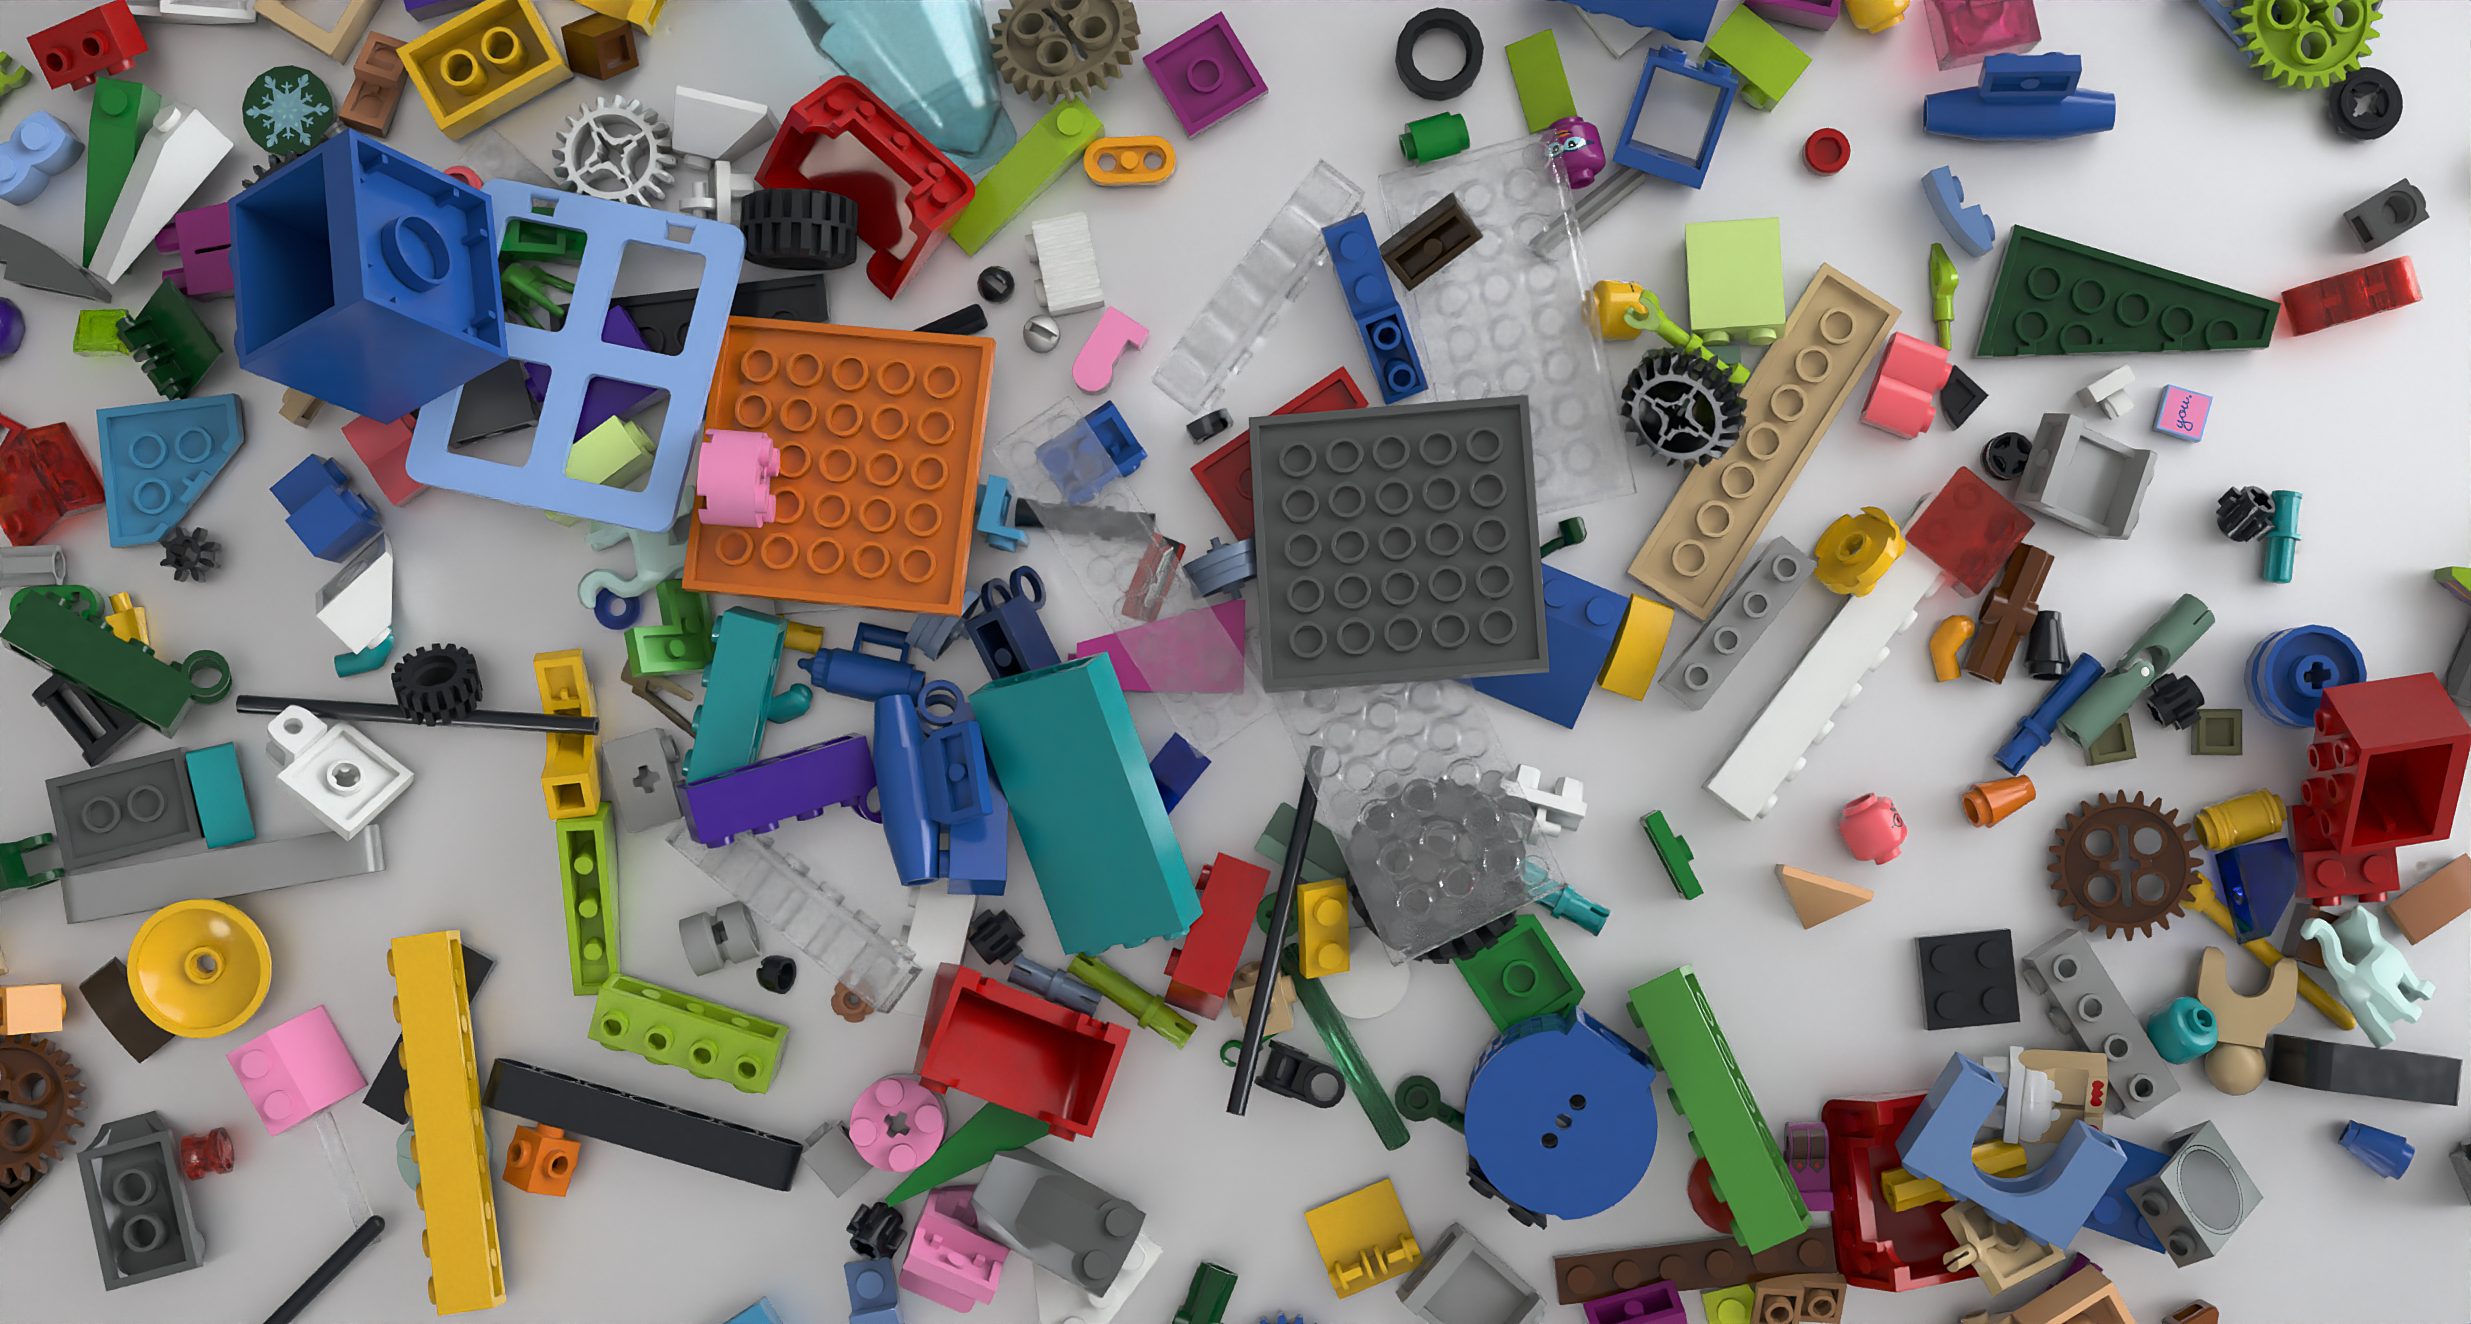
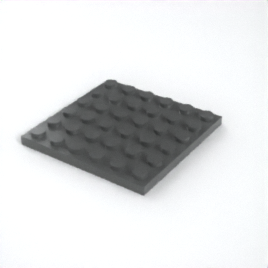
[1249,395,1549,693]

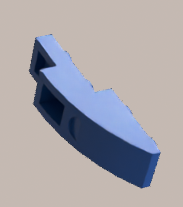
[1320,212,1429,405]

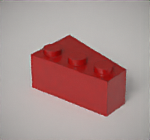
[1163,852,1271,1021]

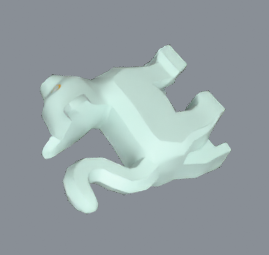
[577,485,696,609]
[2300,905,2436,1049]

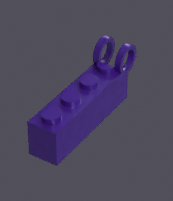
[676,732,883,849]

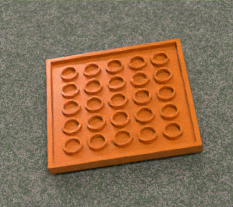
[681,315,997,618]

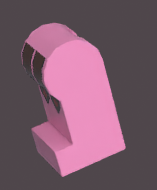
[1072,306,1150,396]

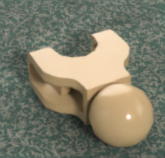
[2195,946,2298,1096]

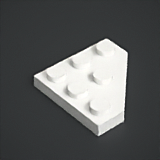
[1032,1231,1164,1324]

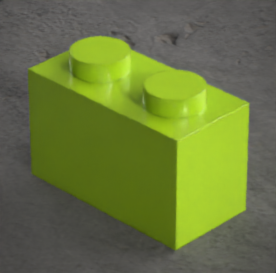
[1699,2,1813,112]

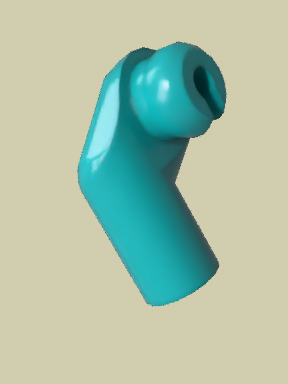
[334,625,394,678]
[767,683,813,724]

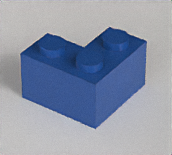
[269,453,383,564]

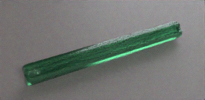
[1280,943,1411,1151]

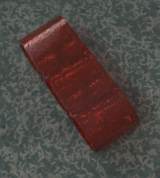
[2281,255,2424,337]

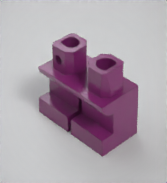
[155,202,235,303]

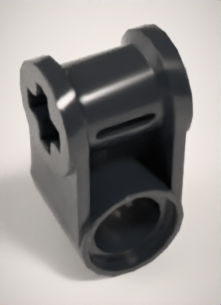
[1254,1039,1346,1109]

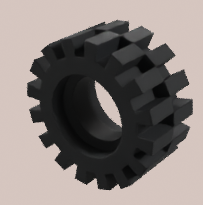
[391,643,483,727]

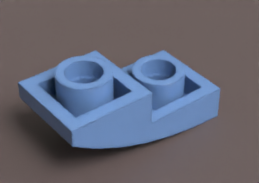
[1921,165,1995,258]

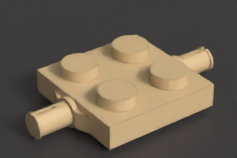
[1941,1198,2066,1297]

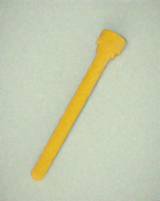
[2179,870,2357,1031]

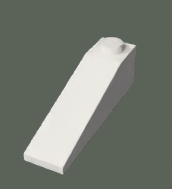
[88,100,234,285]

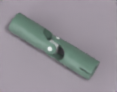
[2056,593,2215,750]

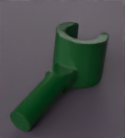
[1540,516,1587,559]

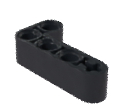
[2268,1034,2463,1106]

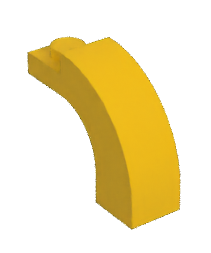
[533,648,602,820]

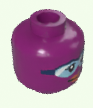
[1540,116,1606,189]

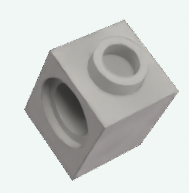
[801,1120,874,1198]

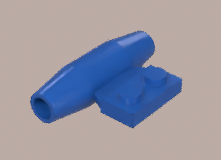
[1923,52,2116,141]
[873,695,994,887]

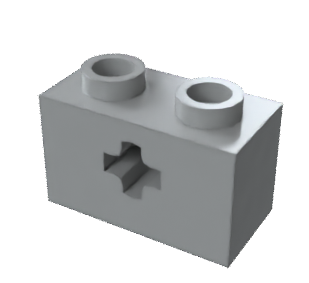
[602,728,686,833]

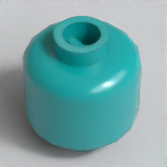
[2147,996,2219,1065]

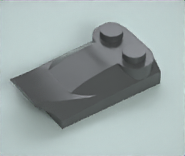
[76,1111,205,1291]
[969,1146,1146,1298]

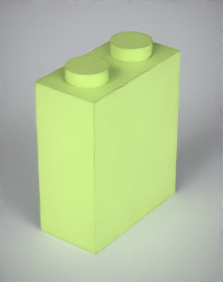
[1685,217,1786,347]
[543,415,657,527]

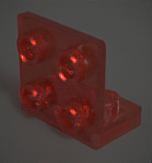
[0,422,106,546]
[1905,466,2035,598]

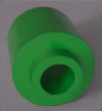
[1399,112,1470,168]

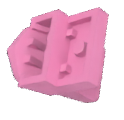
[898,1184,1011,1313]

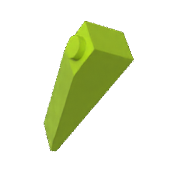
[948,94,1106,258]
[555,801,621,996]

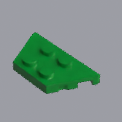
[1452,913,1585,1033]

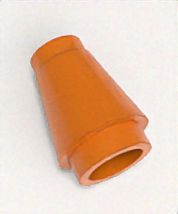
[1962,774,2036,828]

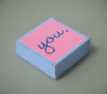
[2152,384,2213,443]

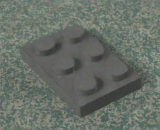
[45,747,205,871]

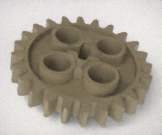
[990,0,1141,104]

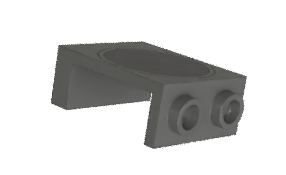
[2125,1120,2264,1268]

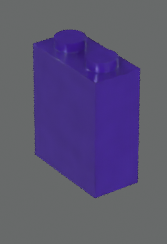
[523,305,670,444]

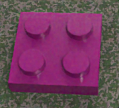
[1142,11,1269,139]

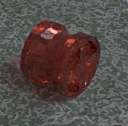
[181,1127,235,1181]

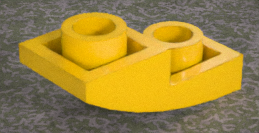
[1597,593,1675,702]

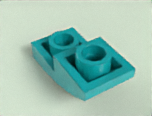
[186,742,256,849]

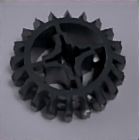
[1620,344,1747,470]

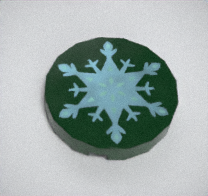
[242,65,338,158]

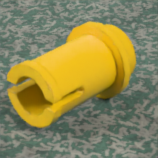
[778,614,825,656]

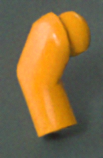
[1929,615,1975,682]

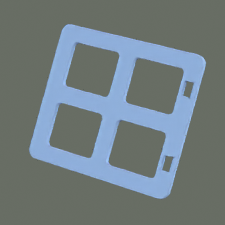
[405,178,747,534]

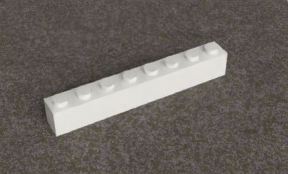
[1701,492,1976,821]

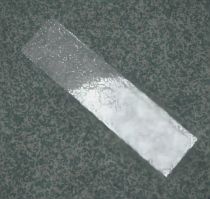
[991,395,1276,759]

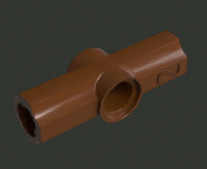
[1961,542,2055,685]

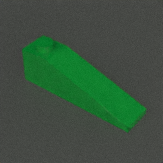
[82,77,162,275]
[885,1101,1050,1207]

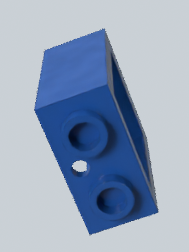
[1612,45,1738,190]

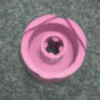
[697,429,780,528]
[849,1074,948,1172]

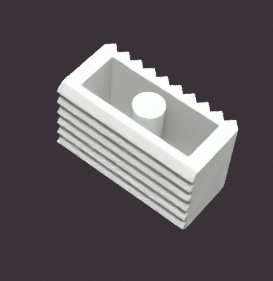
[1025,211,1105,317]

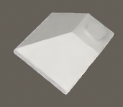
[672,85,781,171]
[315,532,393,655]

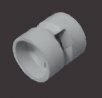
[679,899,762,977]

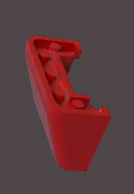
[754,75,976,300]
[913,962,1131,1142]
[1821,1089,1980,1293]

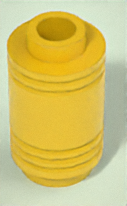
[2193,788,2287,852]

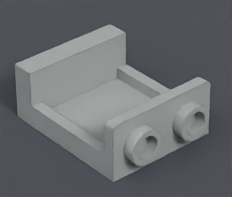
[2014,413,2158,540]
[1395,1222,1547,1324]

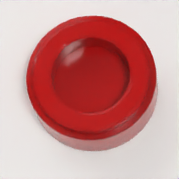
[1802,128,1851,177]

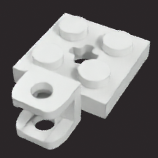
[266,705,414,841]

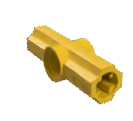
[1880,1136,2028,1212]

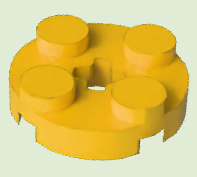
[1814,506,1906,597]

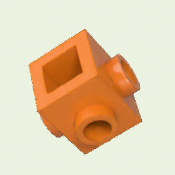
[502,1122,581,1197]

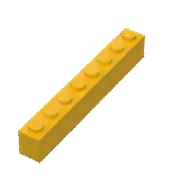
[387,930,506,1316]

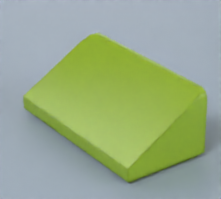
[1505,29,1577,135]

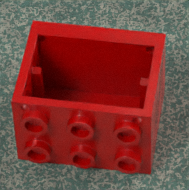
[2301,672,2471,856]

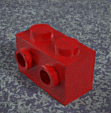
[26,0,149,91]

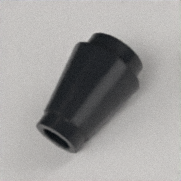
[2023,610,2071,681]

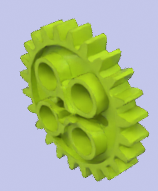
[2231,0,2383,91]

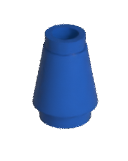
[2338,1120,2415,1180]

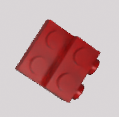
[2286,804,2400,907]

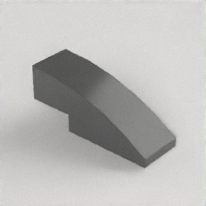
[0,224,112,304]

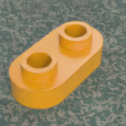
[1083,136,1176,187]

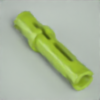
[1067,952,1198,1051]

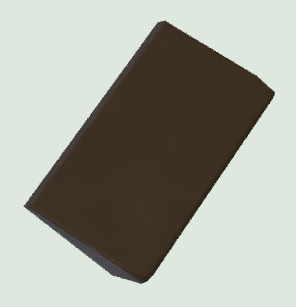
[1379,193,1484,292]

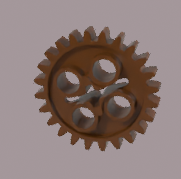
[2047,789,2204,941]
[0,1033,88,1185]

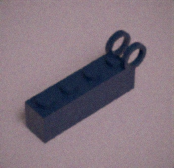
[964,566,1062,680]

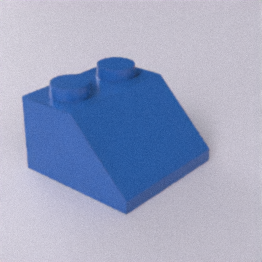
[2082,1134,2172,1254]

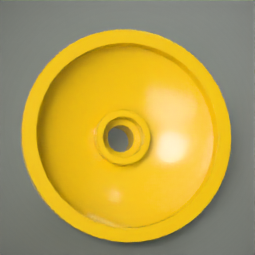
[127,898,272,1039]

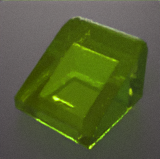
[73,309,129,357]

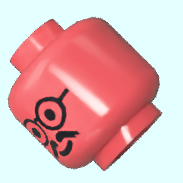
[1838,793,1908,865]

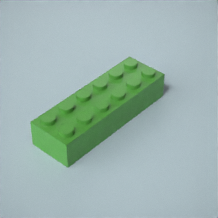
[1626,964,1813,1255]

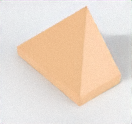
[1774,864,1874,930]

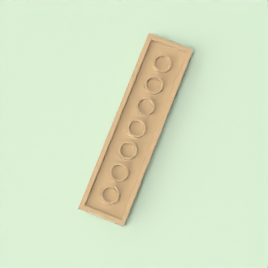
[1625,262,1902,623]

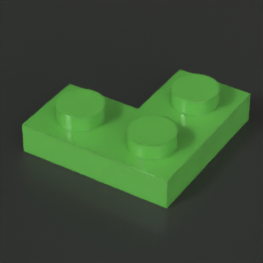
[624,580,717,677]

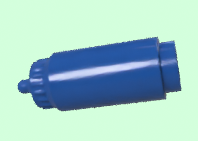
[797,622,926,708]

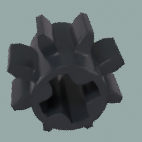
[2216,486,2276,542]
[160,527,222,583]
[2145,672,2205,731]
[968,909,1026,965]
[846,1202,908,1261]

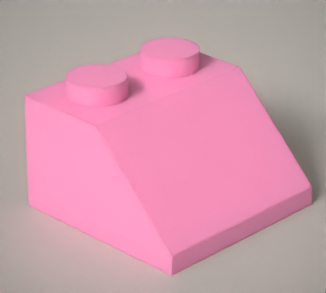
[226,1005,369,1137]

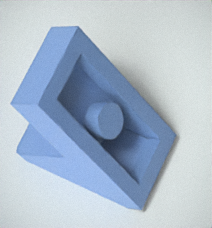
[844,1255,905,1324]

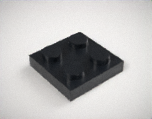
[1914,928,2020,1031]

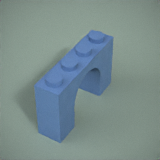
[1895,1051,2127,1251]

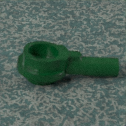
[1394,1075,1465,1136]

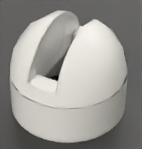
[1023,315,1060,353]

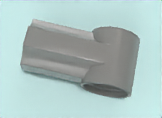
[0,545,66,589]

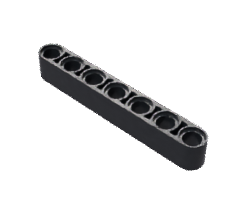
[482,1057,804,1192]

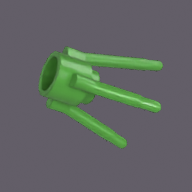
[500,262,575,330]

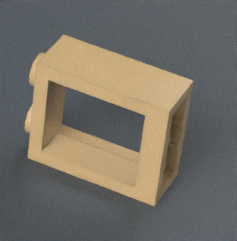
[252,0,384,66]

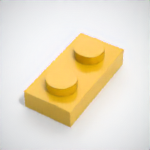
[1297,878,1350,979]

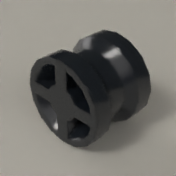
[1980,432,2032,481]

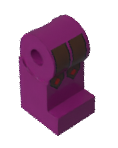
[1783,1122,1834,1211]

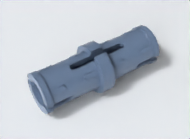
[1007,954,1103,1018]

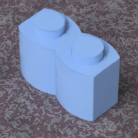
[0,110,85,206]

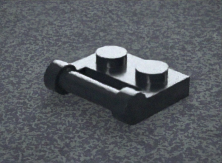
[32,674,144,767]

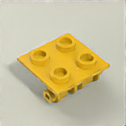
[1304,1178,1423,1300]

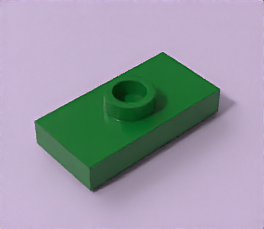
[1639,810,1704,901]

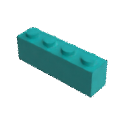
[682,606,789,783]

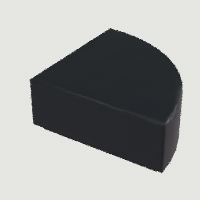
[1939,364,1989,431]
[1186,408,1234,445]

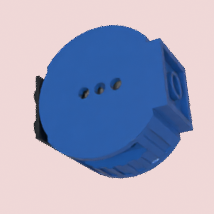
[1464,1004,1658,1230]

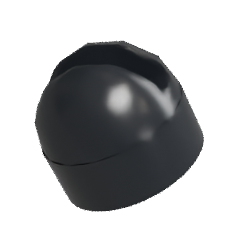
[977,266,1015,304]
[756,955,796,994]

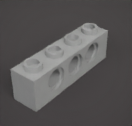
[1657,536,1818,711]

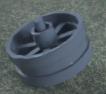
[1181,537,1257,600]
[905,586,982,662]

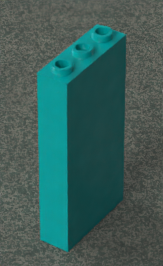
[968,651,1203,957]

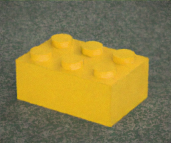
[396,0,574,142]

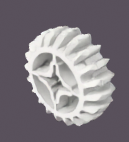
[552,95,678,208]

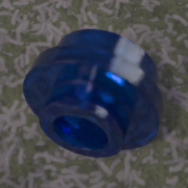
[594,587,641,630]

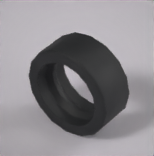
[1395,7,1484,101]

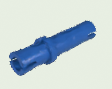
[1993,652,2106,776]

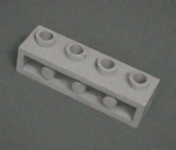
[2022,929,2181,1120]

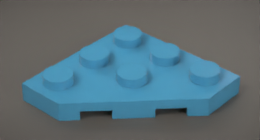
[96,393,244,548]

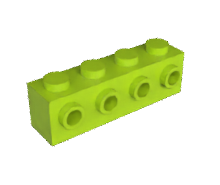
[587,971,790,1094]

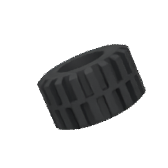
[740,188,858,271]

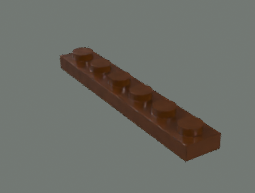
[1552,1224,1837,1305]

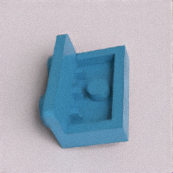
[975,475,1030,553]

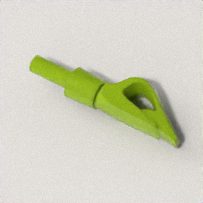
[1930,243,1959,351]

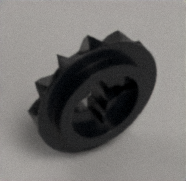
[2327,67,2403,141]

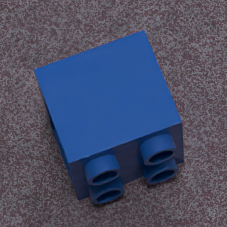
[228,128,509,425]

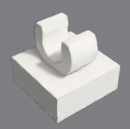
[2076,364,2137,420]

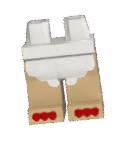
[1981,1046,2108,1144]

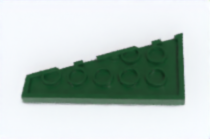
[1973,224,2281,358]

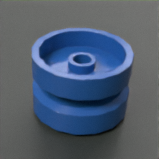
[2244,624,2367,729]

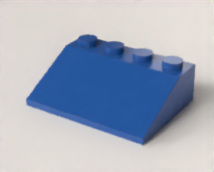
[1449,563,1630,730]

